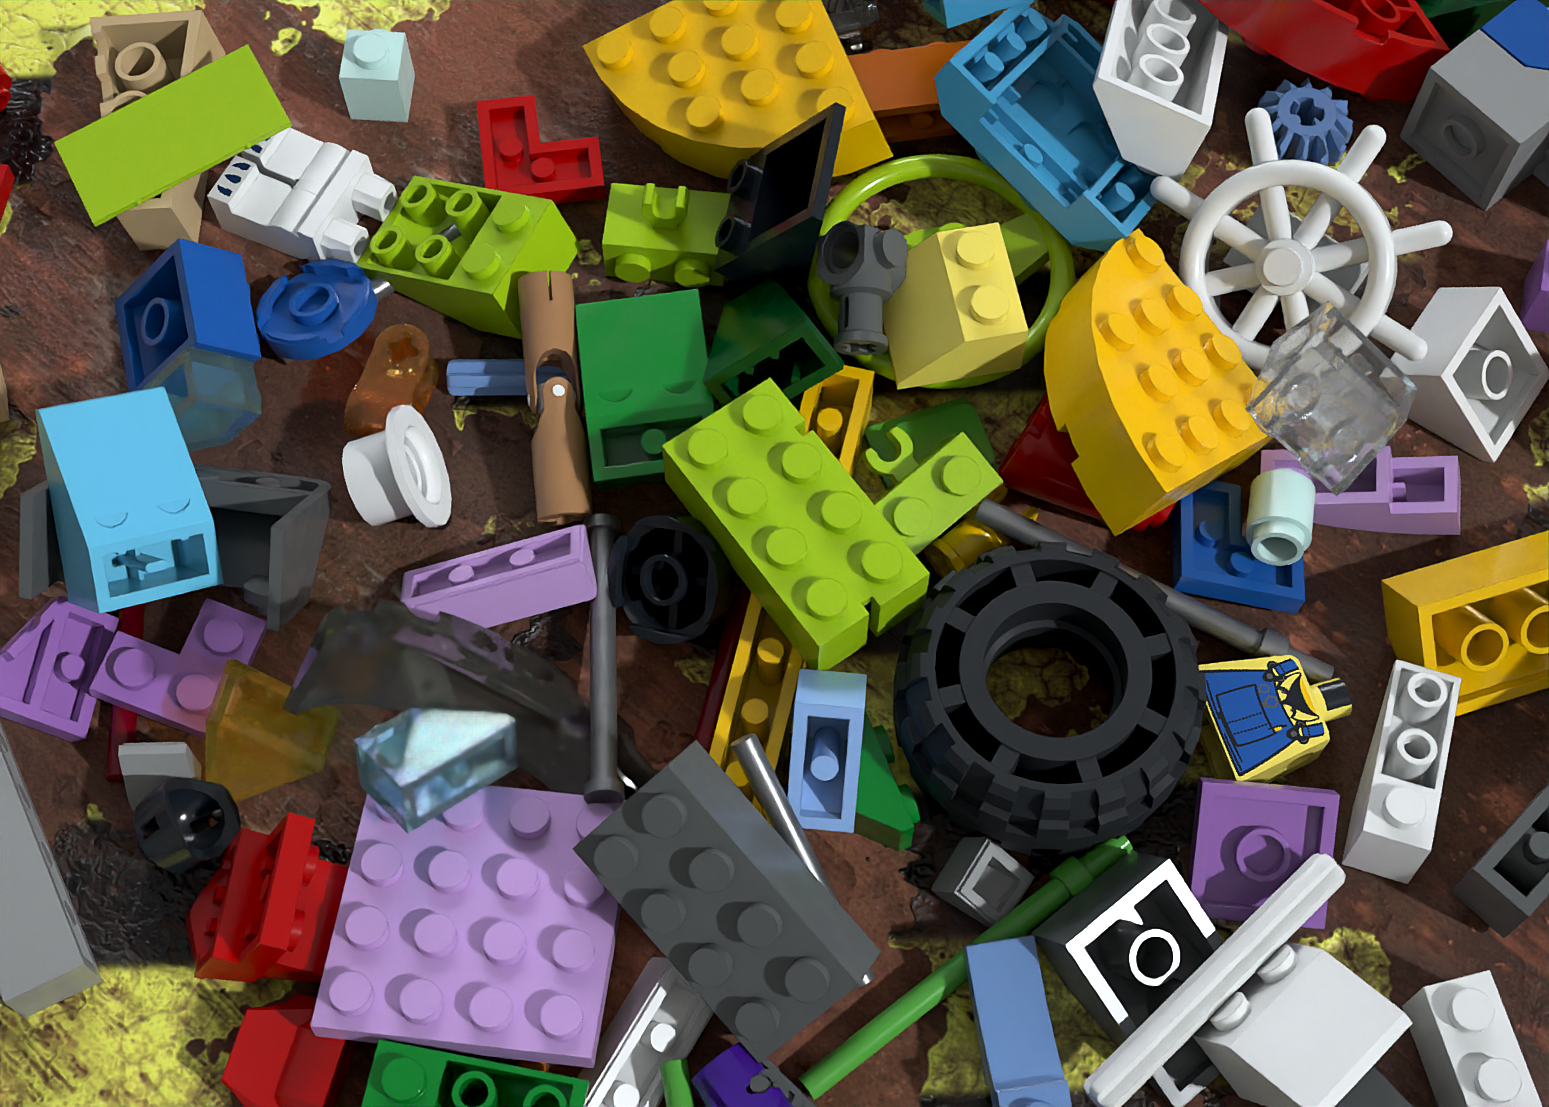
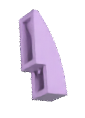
[1260,446,1461,535]

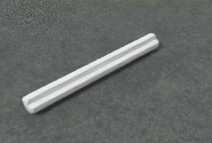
[1083,853,1346,1107]

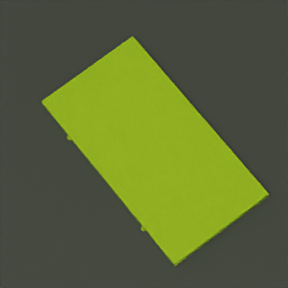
[54,44,293,227]

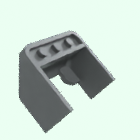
[19,463,332,631]

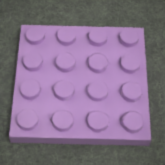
[310,773,627,1068]

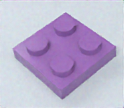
[1187,777,1340,929]

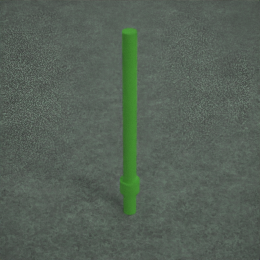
[797,835,1133,1101]

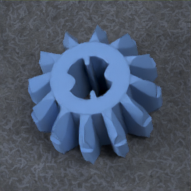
[1257,77,1353,166]

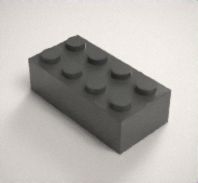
[572,740,881,1063]

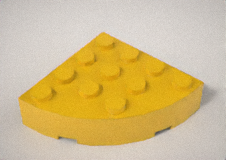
[583,0,893,179]
[1044,228,1292,536]

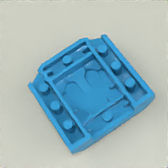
[934,0,1161,252]

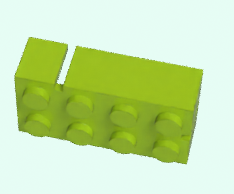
[662,377,930,671]

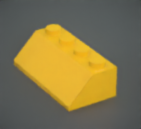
[1381,530,1549,716]

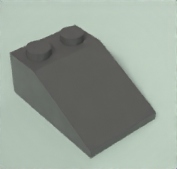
[1030,850,1224,1107]

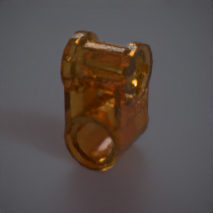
[344,324,439,438]

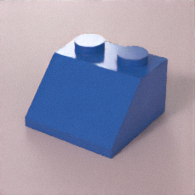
[114,238,261,400]

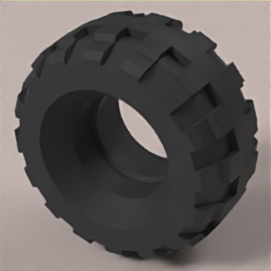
[893,541,1207,855]

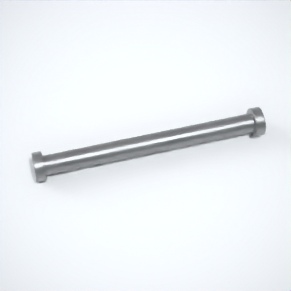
[583,514,624,804]

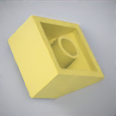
[883,222,1028,390]

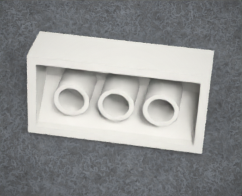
[1093,0,1229,183]

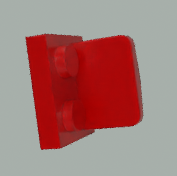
[185,812,349,983]

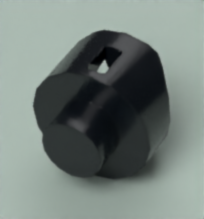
[133,779,241,875]

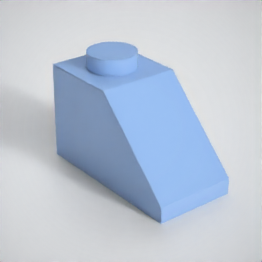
[787,668,867,833]

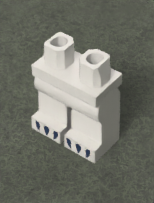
[207,127,398,264]

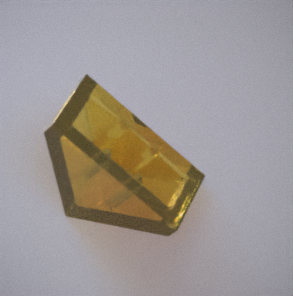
[205,659,342,803]

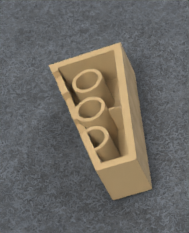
[90,10,226,250]

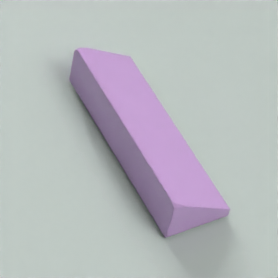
[399,524,597,643]

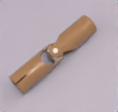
[517,271,593,526]

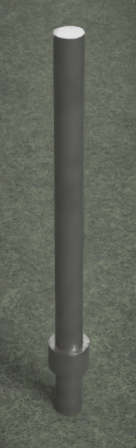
[973,497,1334,685]

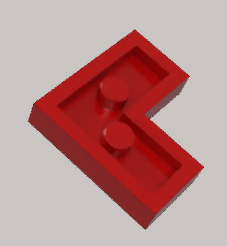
[476,95,606,204]

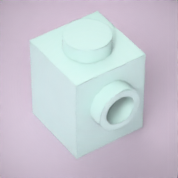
[339,29,415,122]

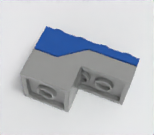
[1399,0,1549,211]

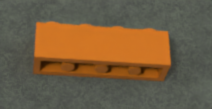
[847,40,972,143]

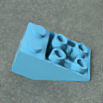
[35,386,224,614]

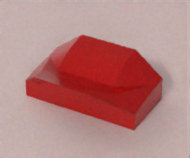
[221,993,358,1107]

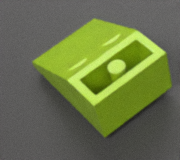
[356,176,581,339]

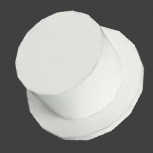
[342,405,452,527]

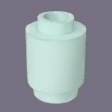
[1246,468,1316,566]

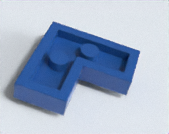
[1172,480,1305,614]

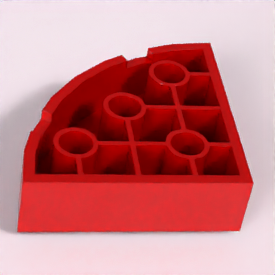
[1197,0,1451,103]

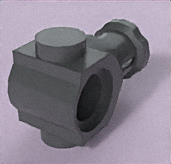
[817,221,908,356]

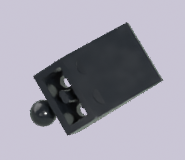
[714,102,846,292]

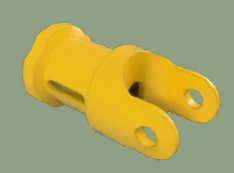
[923,482,1039,579]

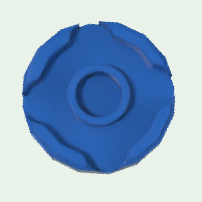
[255,259,378,360]

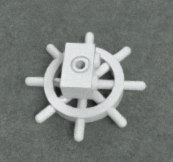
[1150,107,1453,426]

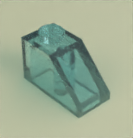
[141,346,262,452]
[354,708,518,834]

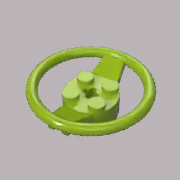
[807,154,1075,389]

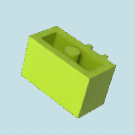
[602,183,731,288]
[861,427,1003,556]

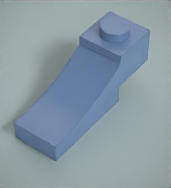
[962,935,1072,1107]

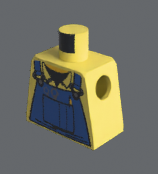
[1198,655,1352,784]

